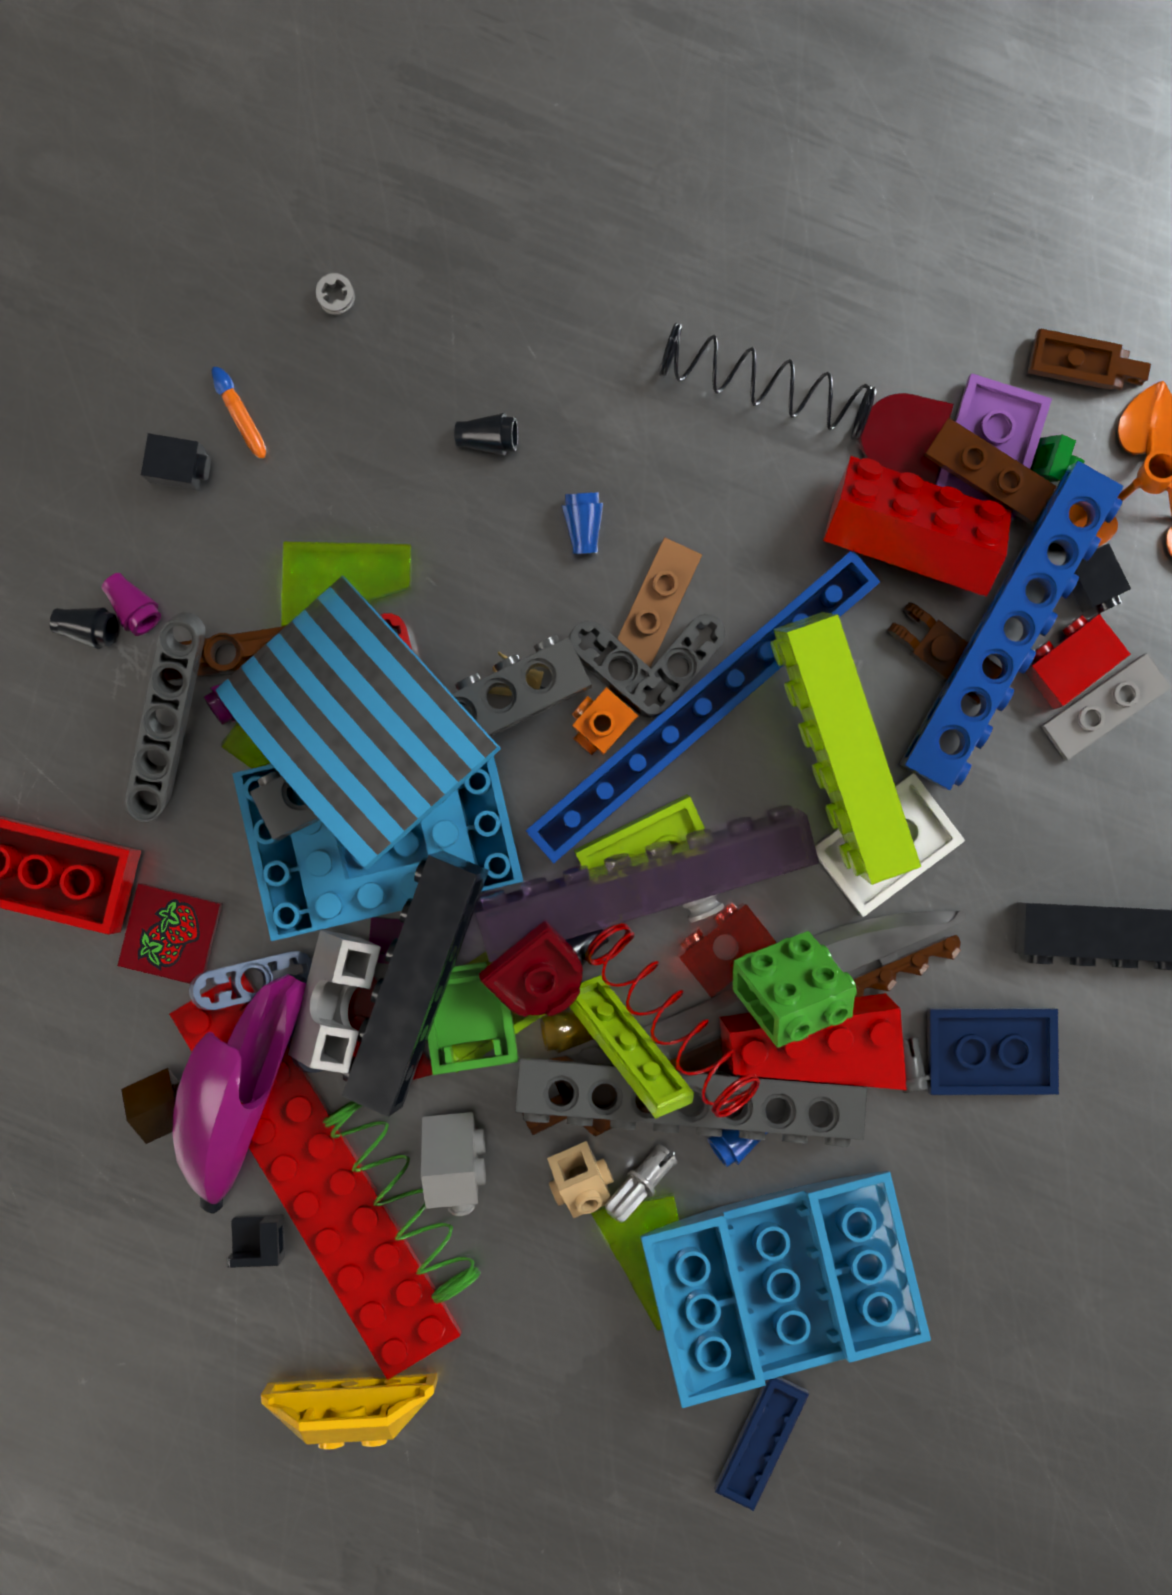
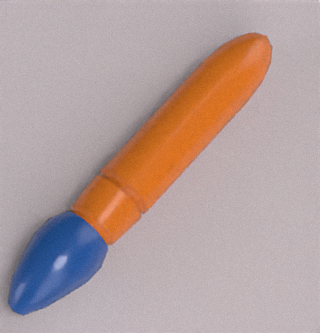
[211,367,266,459]

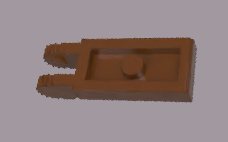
[888,602,1002,705]

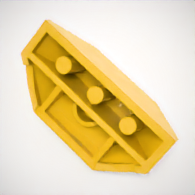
[261,1373,437,1449]

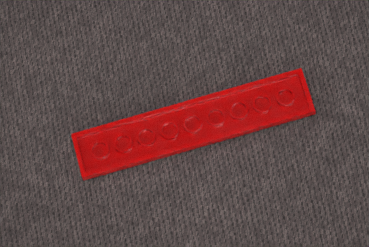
[169,970,462,1380]

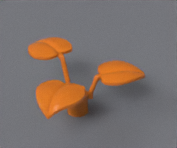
[1059,381,1172,557]

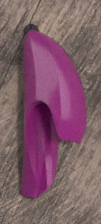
[172,974,307,1214]

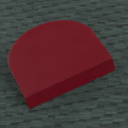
[859,393,954,484]
[479,920,583,1017]

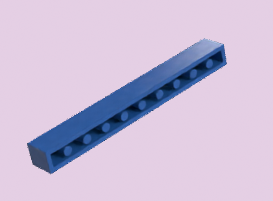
[526,551,880,864]

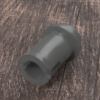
[903,1037,930,1093]

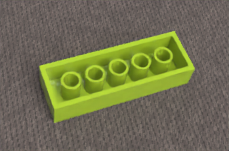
[771,612,922,885]

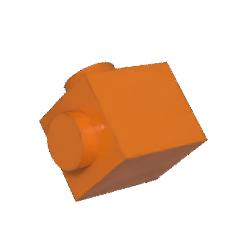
[572,687,638,756]

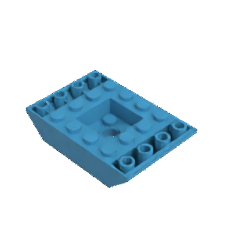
[232,756,524,941]

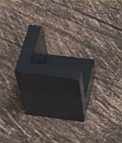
[227,1214,285,1268]

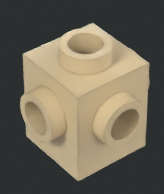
[547,1141,614,1218]

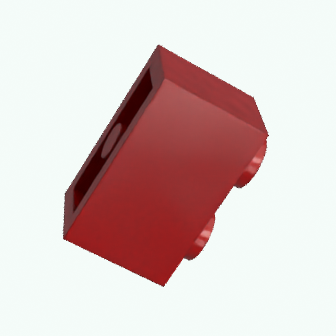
[1025,614,1131,709]

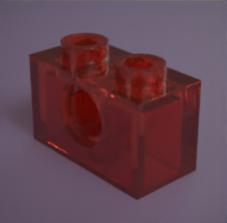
[677,902,777,998]

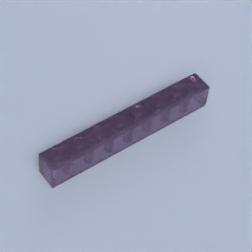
[474,805,819,962]

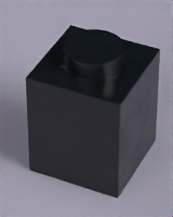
[141,433,211,491]
[1072,543,1131,614]

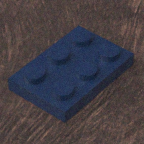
[927,1008,1059,1095]

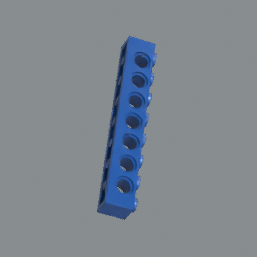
[899,461,1124,790]

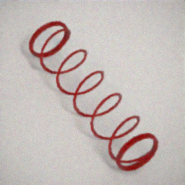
[585,923,760,1118]

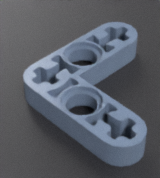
[189,951,323,1073]

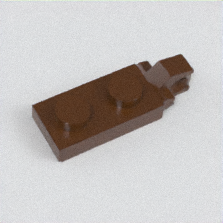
[1028,328,1151,390]

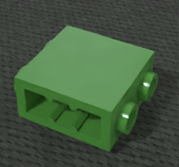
[733,931,857,1048]

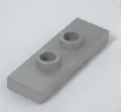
[1041,653,1172,761]

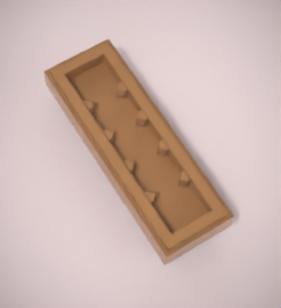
[612,537,702,668]

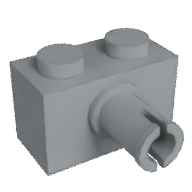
[421,1112,486,1216]

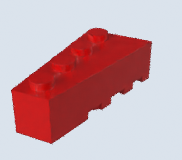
[719,993,907,1090]

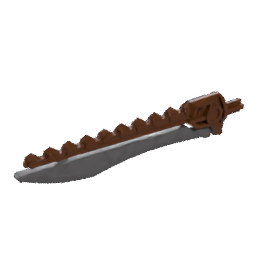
[522,911,966,1137]

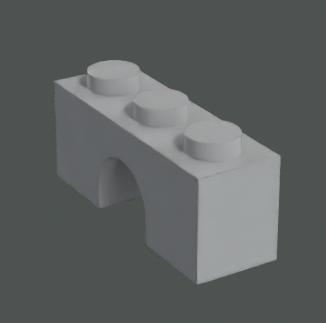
[288,929,381,1074]

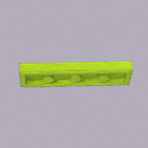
[569,975,694,1119]

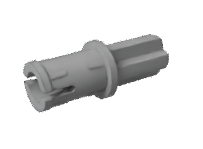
[605,1144,677,1223]

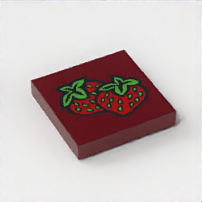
[117,883,223,984]

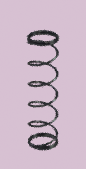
[659,323,876,440]

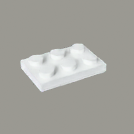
[811,773,965,917]

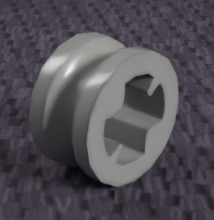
[315,273,355,315]
[681,888,725,923]

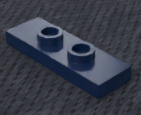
[714,1377,809,1511]

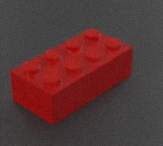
[823,456,1012,597]
[0,816,141,935]

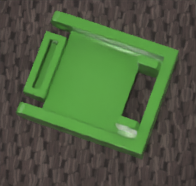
[428,961,519,1075]

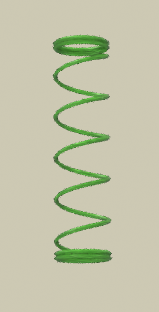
[322,1101,481,1303]

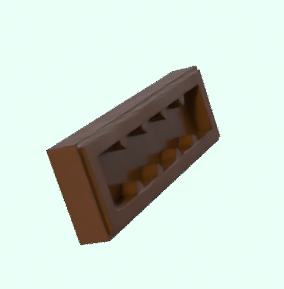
[924,418,1057,525]

